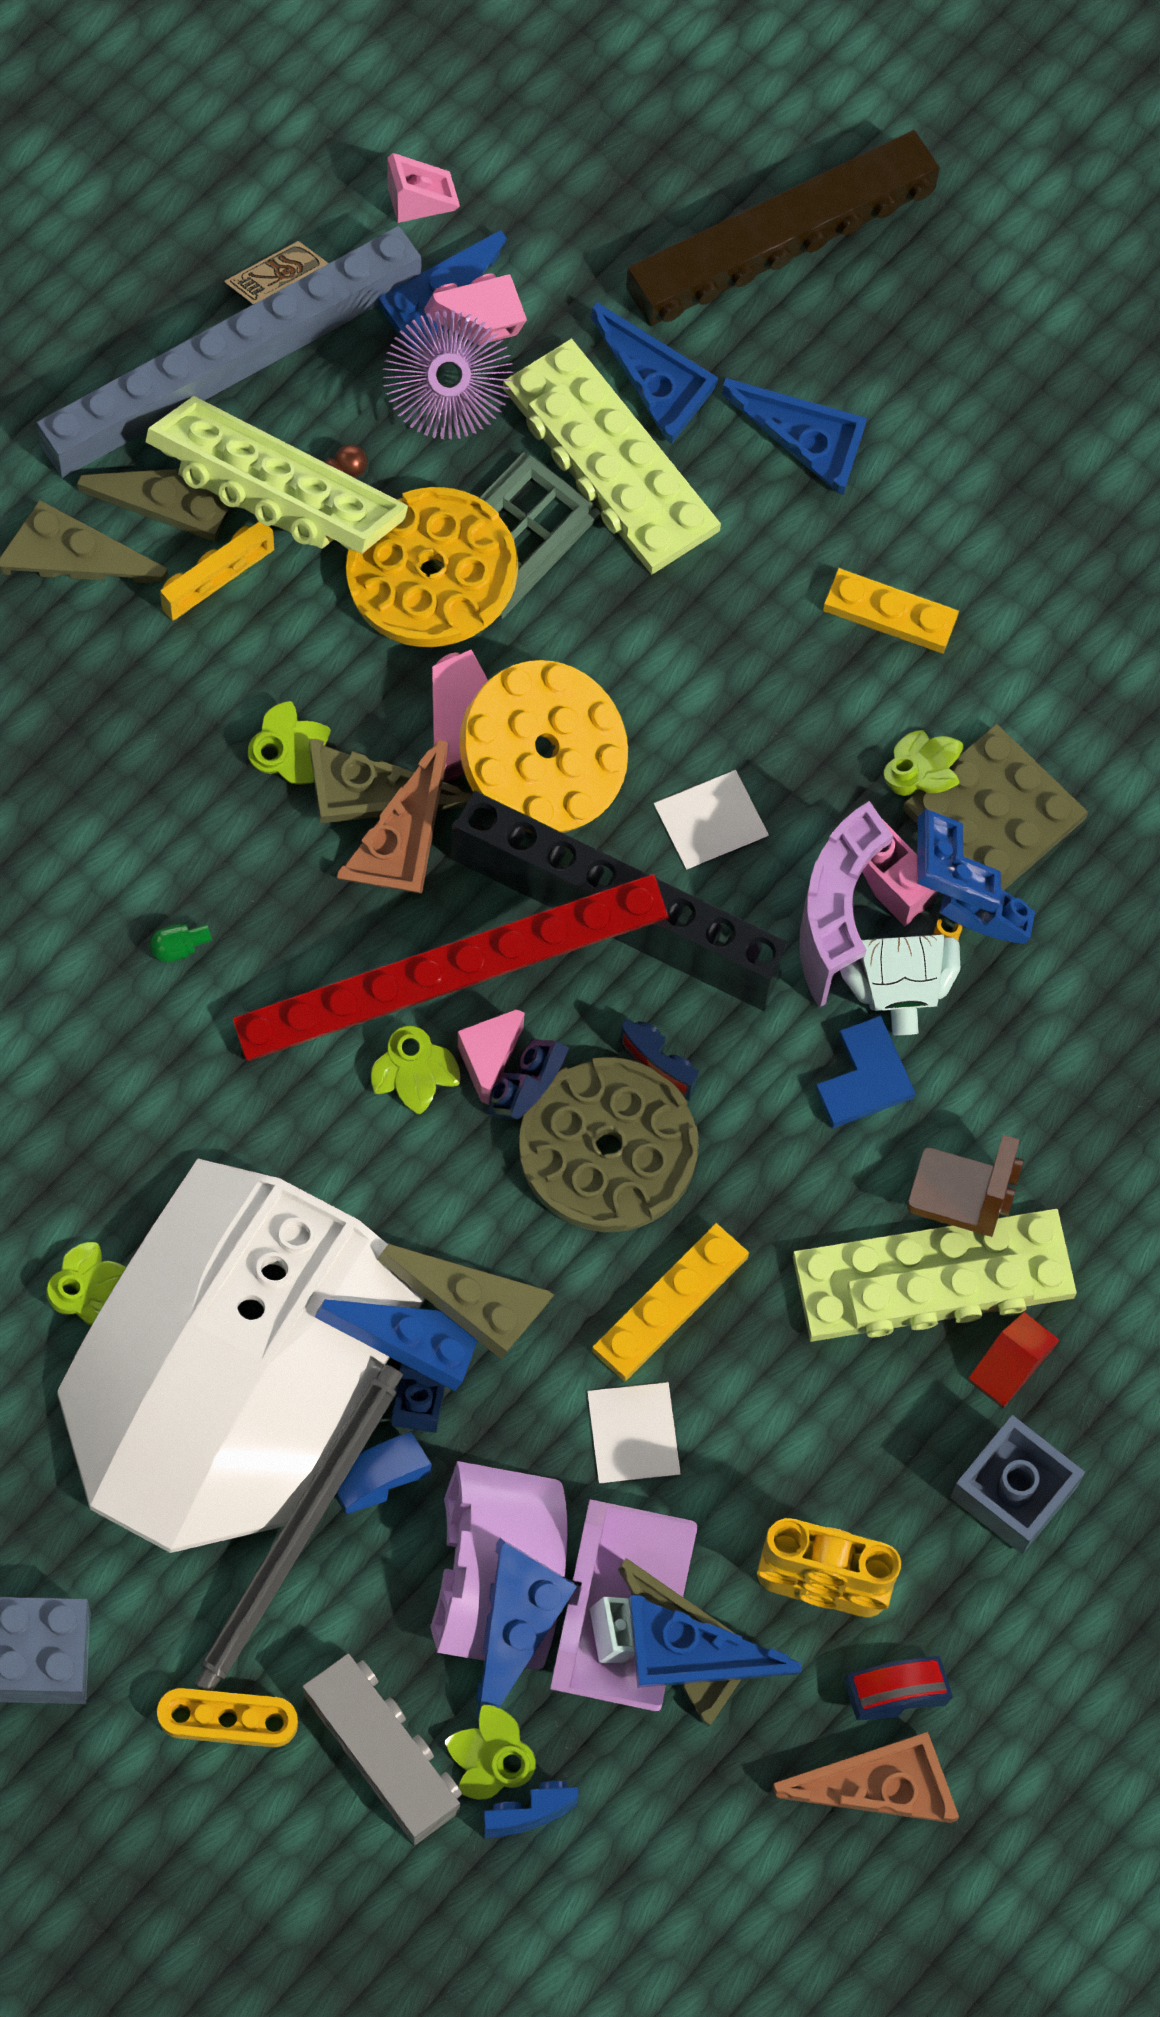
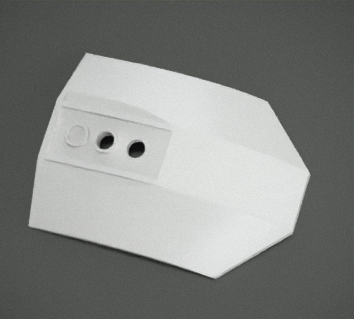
[57,1159,425,1553]

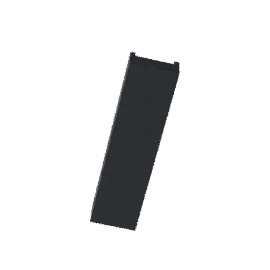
[451,790,788,1011]

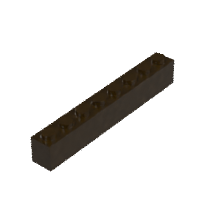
[626,130,940,326]

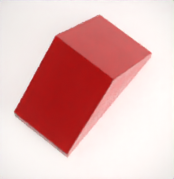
[968,1312,1059,1409]

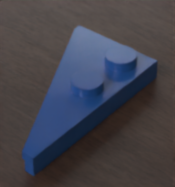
[378,230,507,364]
[590,302,718,444]
[722,378,867,495]
[315,1299,478,1391]
[476,1538,577,1719]
[628,1595,802,1688]

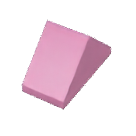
[387,153,460,223]
[457,1009,525,1105]

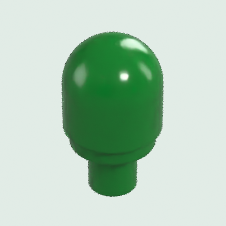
[150,924,212,963]

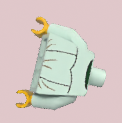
[840,919,963,1036]

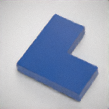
[917,808,1001,913]
[815,1016,916,1129]

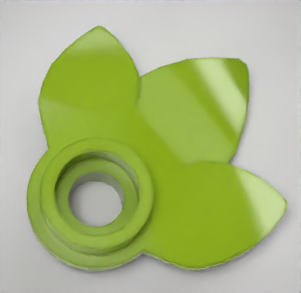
[248,701,331,785]
[884,730,963,796]
[371,1026,460,1114]
[46,1242,127,1326]
[445,1705,536,1800]

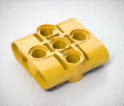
[757,1518,901,1618]

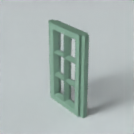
[427,452,601,620]

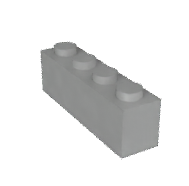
[303,1653,462,1846]

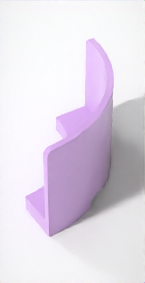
[799,801,893,1007]
[430,1461,567,1670]
[550,1499,697,1711]

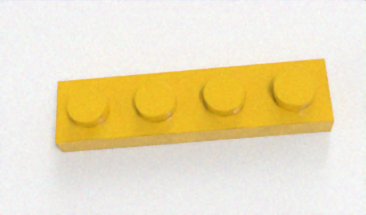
[592,1223,749,1382]

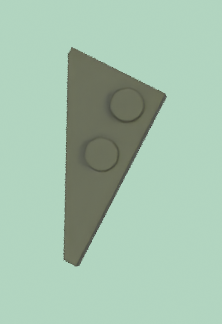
[77,469,232,542]
[0,500,168,584]
[309,739,471,823]
[377,1244,554,1359]
[618,1558,744,1727]

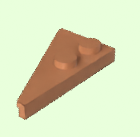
[337,740,449,894]
[772,1732,959,1823]

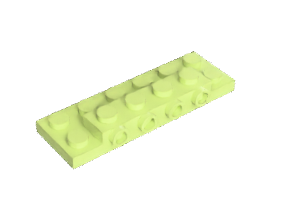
[503,338,721,575]
[146,396,408,554]
[793,1209,1077,1342]

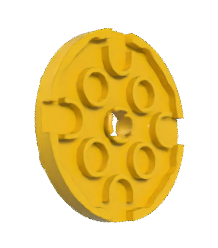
[346,487,518,647]
[459,660,628,833]

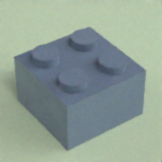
[950,1415,1085,1555]
[0,1597,91,1704]

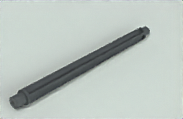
[194,1365,403,1691]

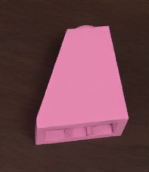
[432,649,488,783]

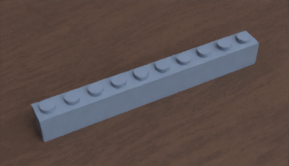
[37,226,421,478]

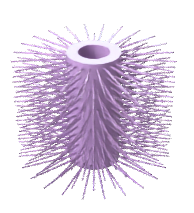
[383,310,513,440]

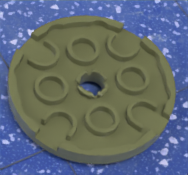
[519,1057,699,1232]

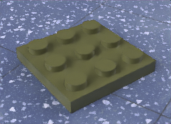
[903,724,1088,890]

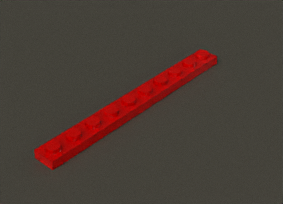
[233,874,669,1061]

